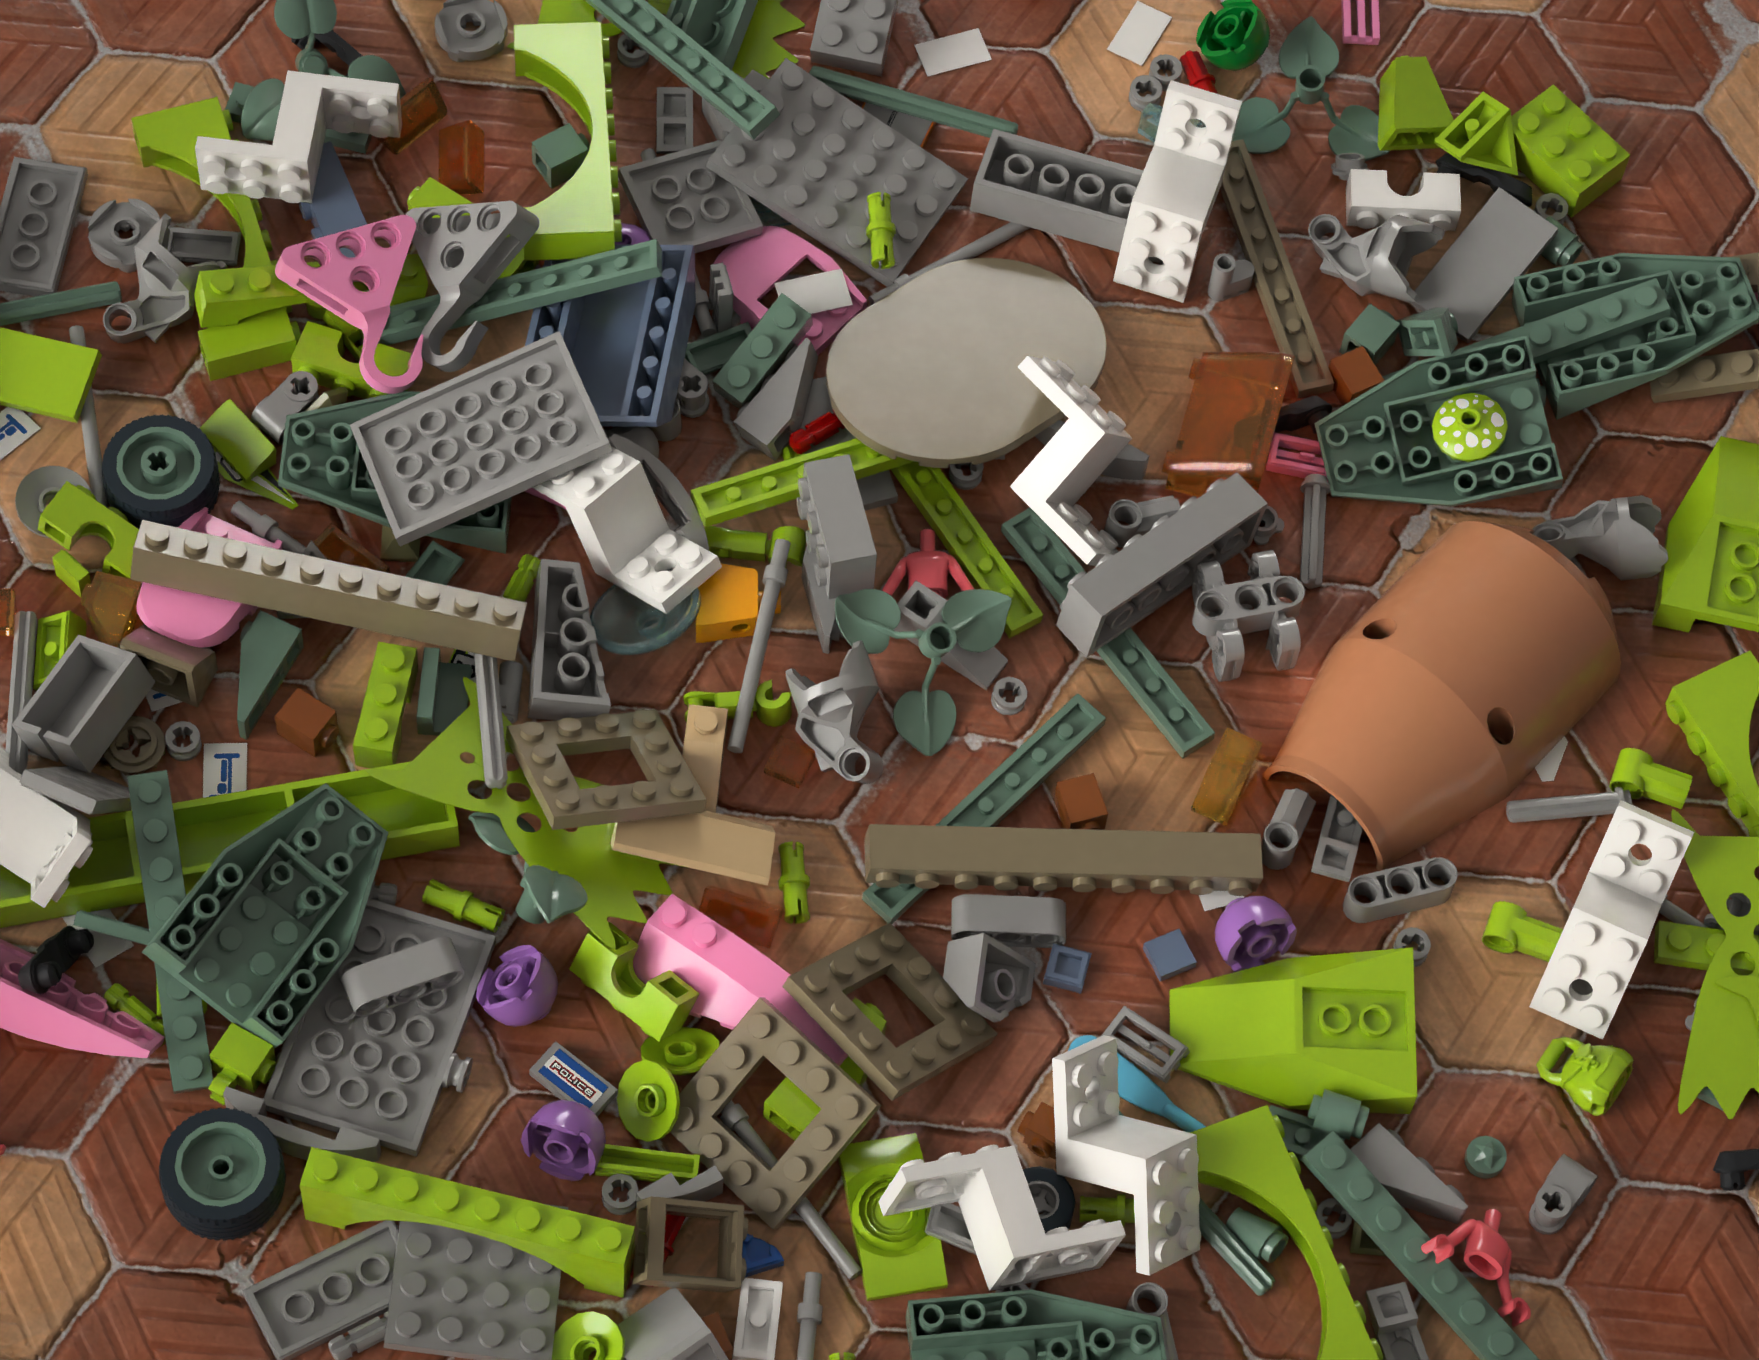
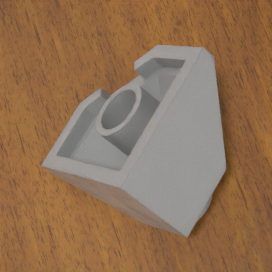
[943,933,1036,1023]

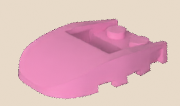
[714,226,867,355]
[136,507,283,648]

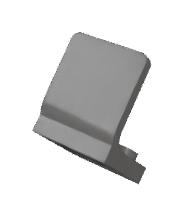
[618,1288,729,1360]

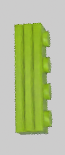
[595,1144,700,1185]

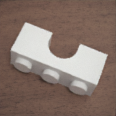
[1346,169,1461,231]

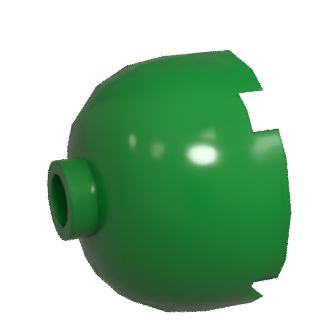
[1196,0,1270,71]

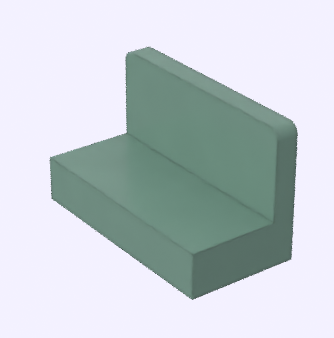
[416,647,472,736]

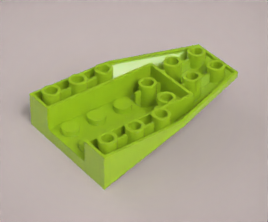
[1652,436,1759,633]
[1169,947,1418,1114]

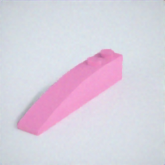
[633,894,848,1066]
[0,939,165,1058]

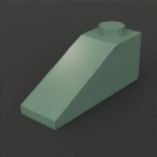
[1396,307,1458,357]
[237,610,304,740]

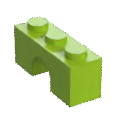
[291,321,412,399]
[37,481,142,594]
[353,641,418,768]
[569,922,699,1042]

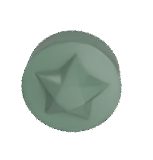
[1464,1136,1507,1179]

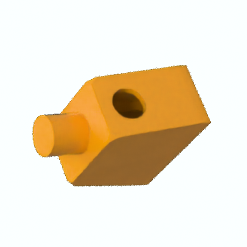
[696,563,781,643]

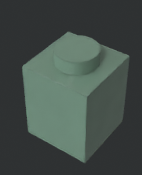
[532,123,590,189]
[1339,304,1400,365]

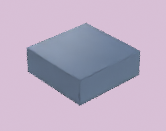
[1142,929,1197,982]
[1043,943,1092,994]

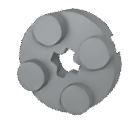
[435,0,508,62]
[88,198,160,273]

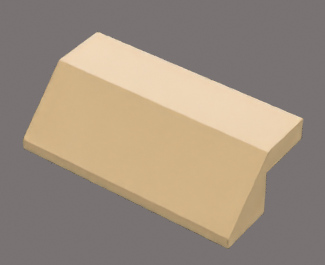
[610,811,776,886]

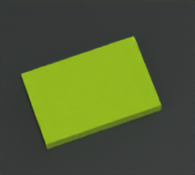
[0,327,102,423]

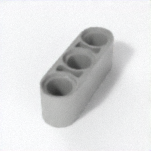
[1343,857,1458,923]
[951,894,1066,948]
[341,937,466,1017]

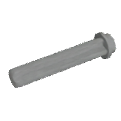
[1300,474,1330,589]
[1506,787,1632,823]

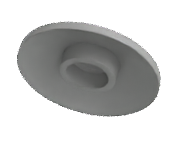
[15,466,91,539]

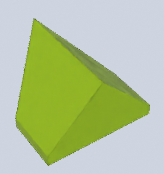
[1434,91,1518,176]

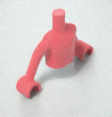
[882,529,974,599]
[1421,1209,1531,1327]

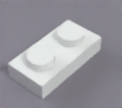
[732,1278,783,1360]

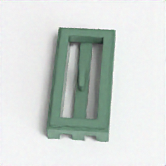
[73,910,151,945]

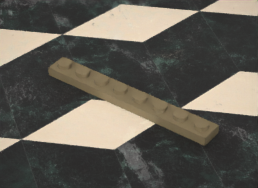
[1220,139,1334,399]

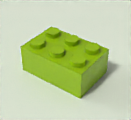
[1511,84,1630,218]

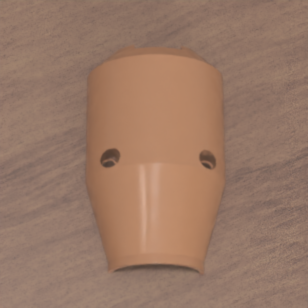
[1262,521,1621,871]

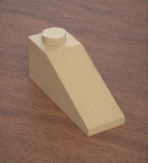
[682,704,728,813]

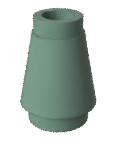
[1226,1207,1289,1263]

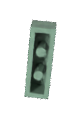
[712,293,813,409]

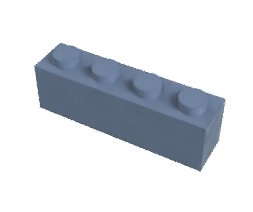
[298,141,367,258]

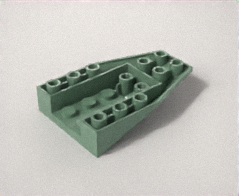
[1512,253,1759,420]
[1314,335,1563,507]
[278,391,512,554]
[142,783,388,1049]
[905,1289,1167,1360]

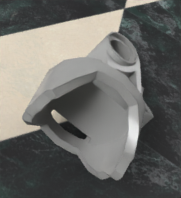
[103,213,228,344]
[1308,214,1445,303]
[1532,495,1668,581]
[785,640,883,784]

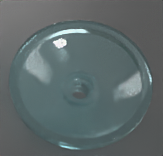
[590,569,701,655]

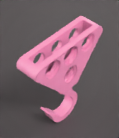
[275,215,424,394]

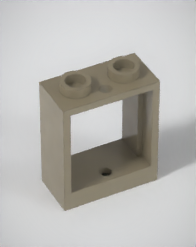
[633,1196,748,1292]

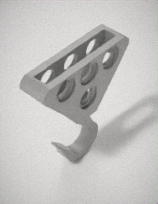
[406,201,539,372]

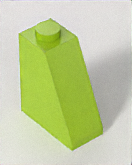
[1378,56,1454,151]

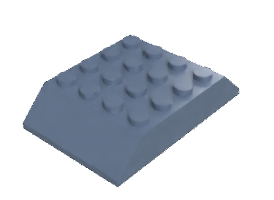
[525,245,696,427]

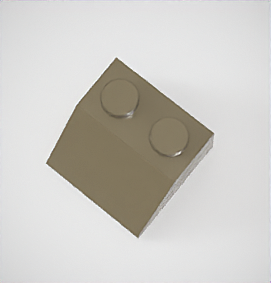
[120,624,218,707]

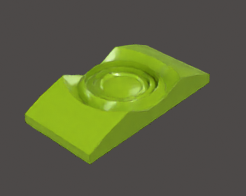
[838,1133,948,1301]

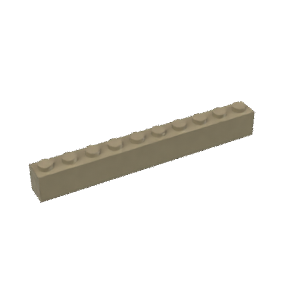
[130,520,527,662]
[864,824,1263,896]

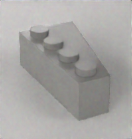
[528,559,611,721]

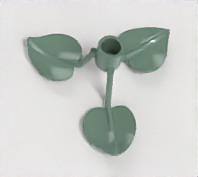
[241,0,406,141]
[1233,16,1391,161]
[835,589,1012,756]
[468,812,588,924]

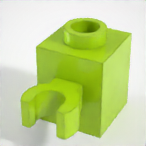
[208,1023,277,1105]

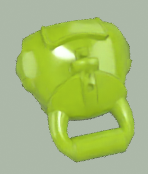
[1536,1037,1634,1116]

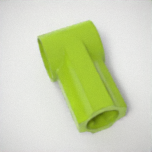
[1609,748,1693,809]
[1482,901,1563,962]

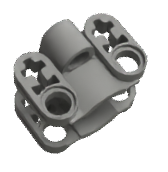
[1192,550,1305,682]

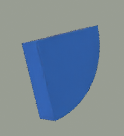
[742,1234,784,1278]

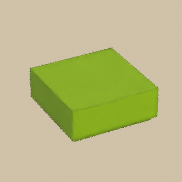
[52,549,92,599]

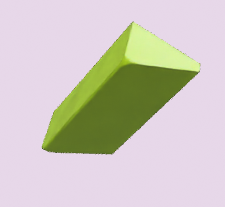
[200,399,276,483]
[33,610,87,691]

